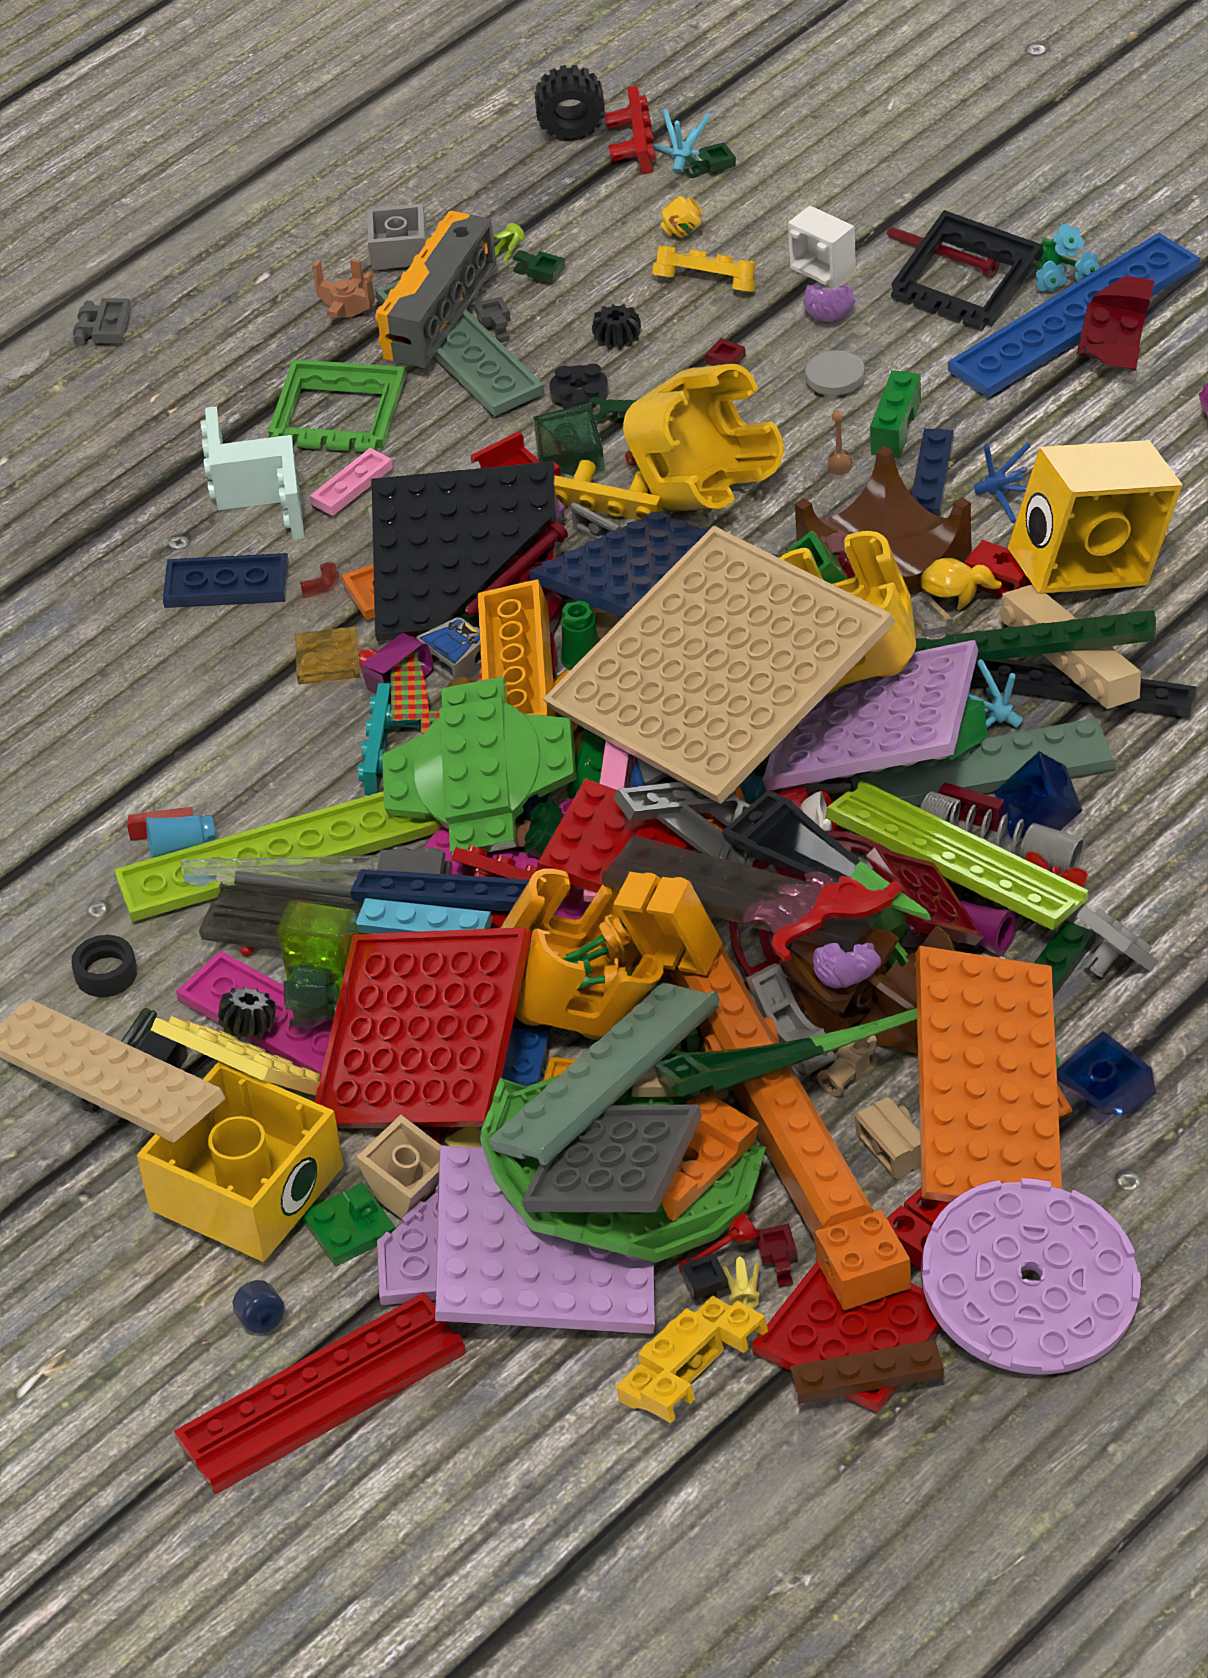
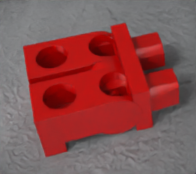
[887,1187,951,1270]

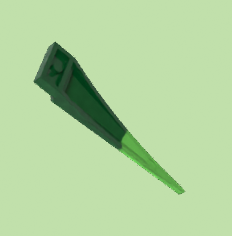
[654,1008,917,1097]

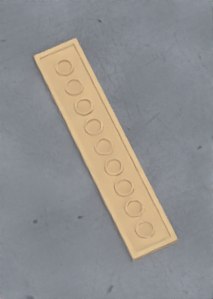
[0,999,226,1143]

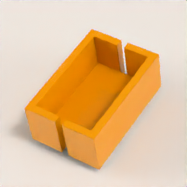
[613,872,722,976]

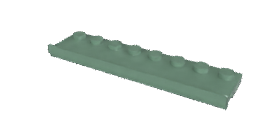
[848,718,1115,807]
[489,983,720,1165]

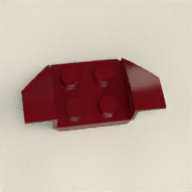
[1076,276,1155,371]

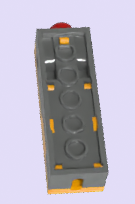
[375,211,496,368]

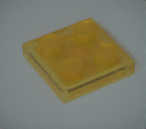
[295,627,360,685]

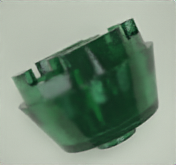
[284,962,340,1030]

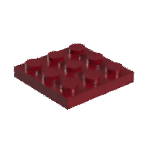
[866,847,984,946]

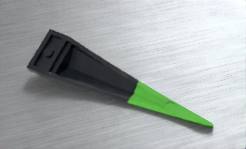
[722,789,931,920]

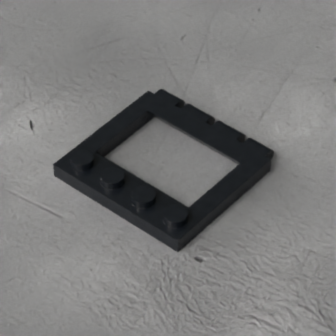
[891,210,1044,331]

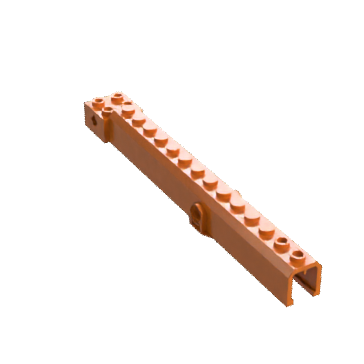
[668,945,911,1310]

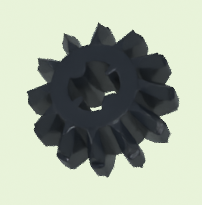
[592,303,641,349]
[218,986,276,1040]

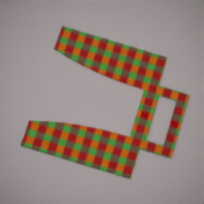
[391,651,482,735]

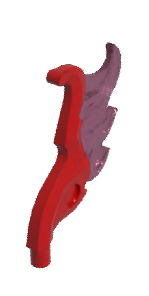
[743,872,903,962]

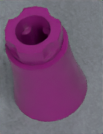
[960,901,1017,956]

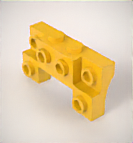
[615,1296,768,1423]

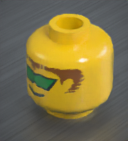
[660,196,703,238]

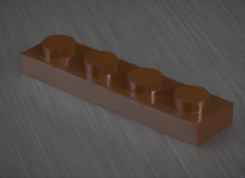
[790,1339,944,1404]

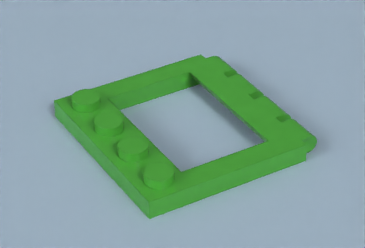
[268,359,406,453]

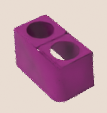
[360,633,433,693]

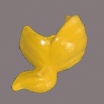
[921,558,1001,611]

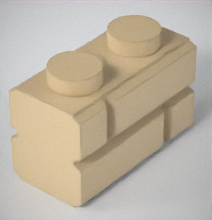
[855,1097,921,1180]

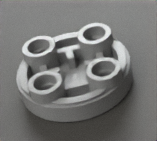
[805,350,865,401]

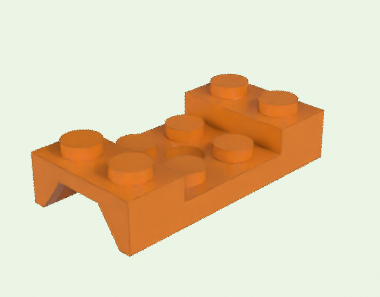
[661,1091,759,1221]

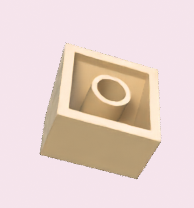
[355,1115,440,1218]

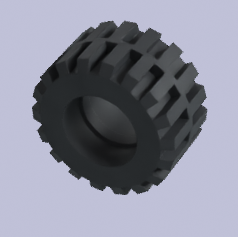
[535,65,605,141]

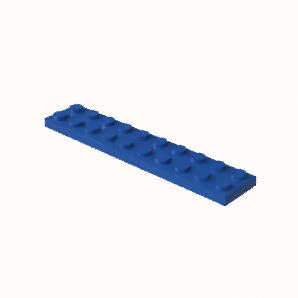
[948,233,1200,398]

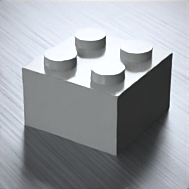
[367,203,427,270]

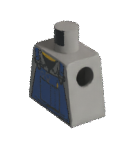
[416,618,481,682]

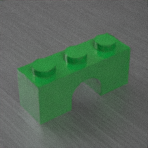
[870,370,921,458]

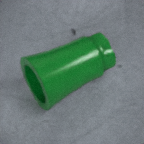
[560,600,599,670]

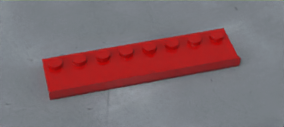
[174,1292,466,1494]

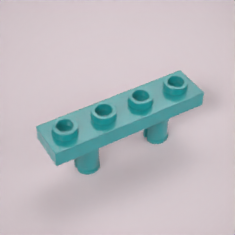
[358,683,420,795]

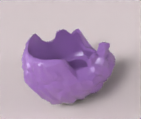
[803,284,856,323]
[813,943,881,989]

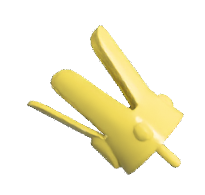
[722,1257,760,1309]

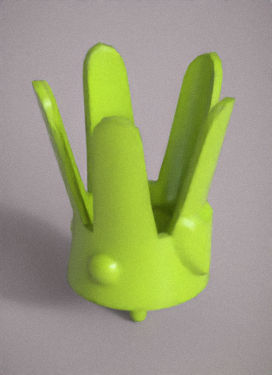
[493,223,525,263]

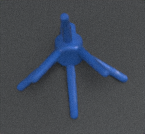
[974,443,1031,523]

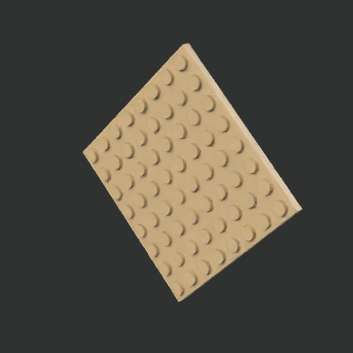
[543,526,896,804]

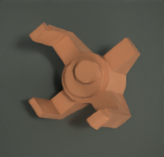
[312,258,375,318]

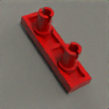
[604,85,657,174]
[451,845,583,904]

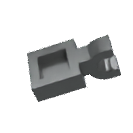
[474,296,511,343]

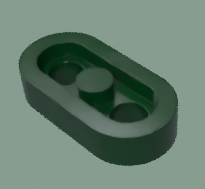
[524,801,562,858]

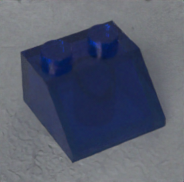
[994,751,1083,838]
[1056,1031,1156,1115]

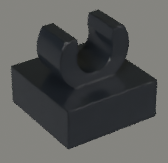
[681,1253,728,1302]

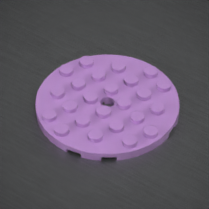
[921,1178,1141,1375]

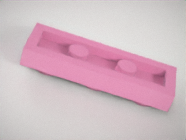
[310,448,393,516]

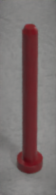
[887,227,999,278]
[465,521,568,617]

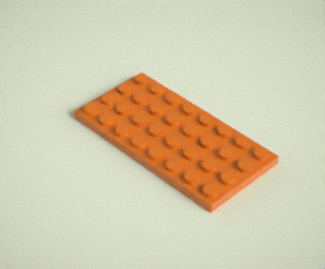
[915,946,1062,1202]

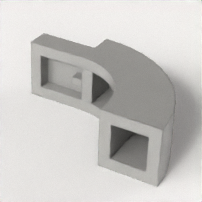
[746,964,836,1075]

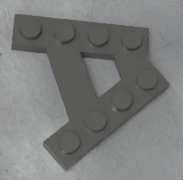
[613,782,754,896]

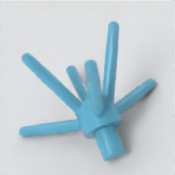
[653,109,711,173]
[968,659,1023,728]

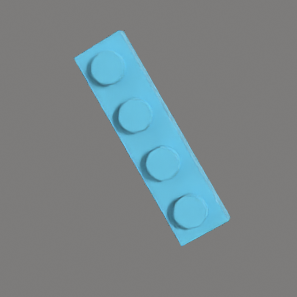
[355,898,493,934]

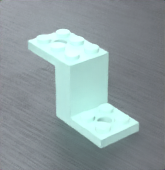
[201,406,305,540]

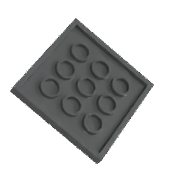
[521,1104,703,1213]

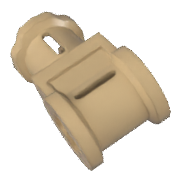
[817,1035,878,1097]

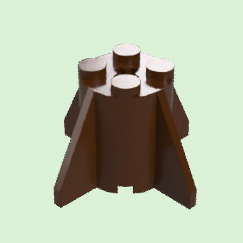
[779,922,900,1053]
[860,925,955,1054]

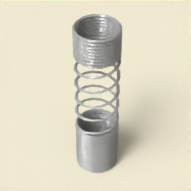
[920,791,1085,875]

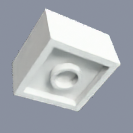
[788,206,856,289]

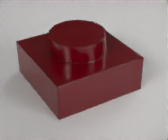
[705,338,746,366]

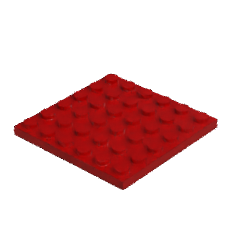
[315,927,532,1128]

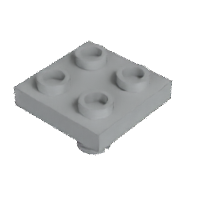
[1076,906,1159,978]

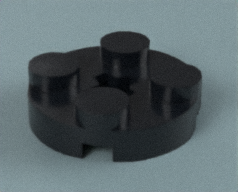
[549,364,609,412]

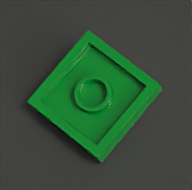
[302,1182,396,1267]

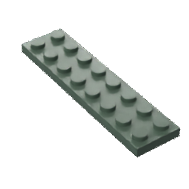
[375,280,544,417]

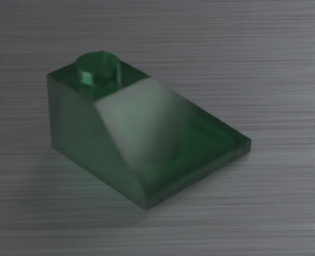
[533,403,605,476]

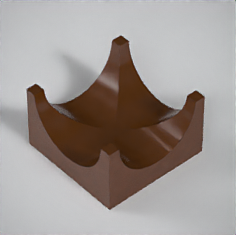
[795,446,972,598]

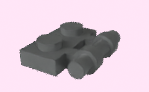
[73,298,131,345]

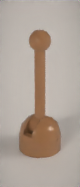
[828,410,852,475]

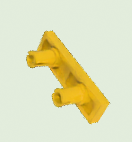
[555,460,664,520]

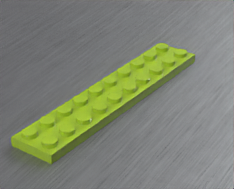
[114,791,444,922]

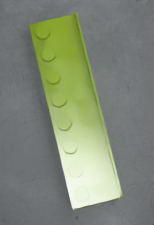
[825,780,1089,930]

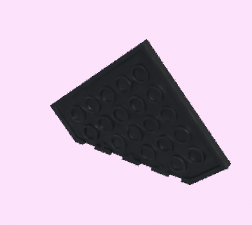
[371,461,557,641]

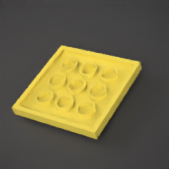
[151,1016,321,1096]

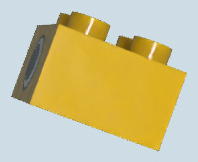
[1008,440,1183,594]
[137,1061,344,1262]

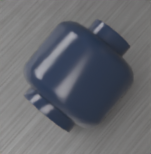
[232,1280,285,1334]

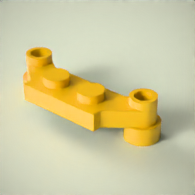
[652,245,756,292]

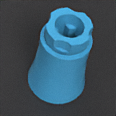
[146,815,216,858]

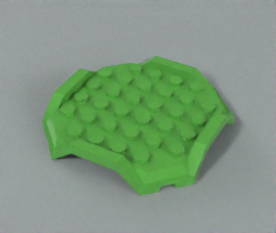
[480,1049,766,1263]

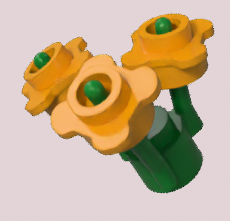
[562,914,630,989]

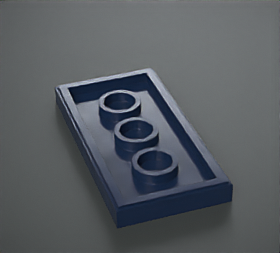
[163,553,289,608]

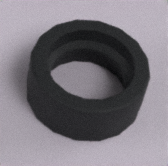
[71,934,137,997]

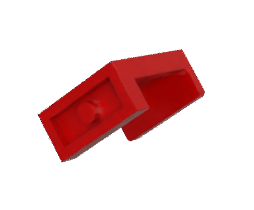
[470,431,561,477]

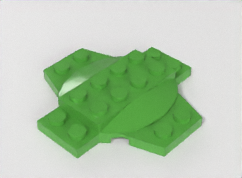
[382,676,577,855]

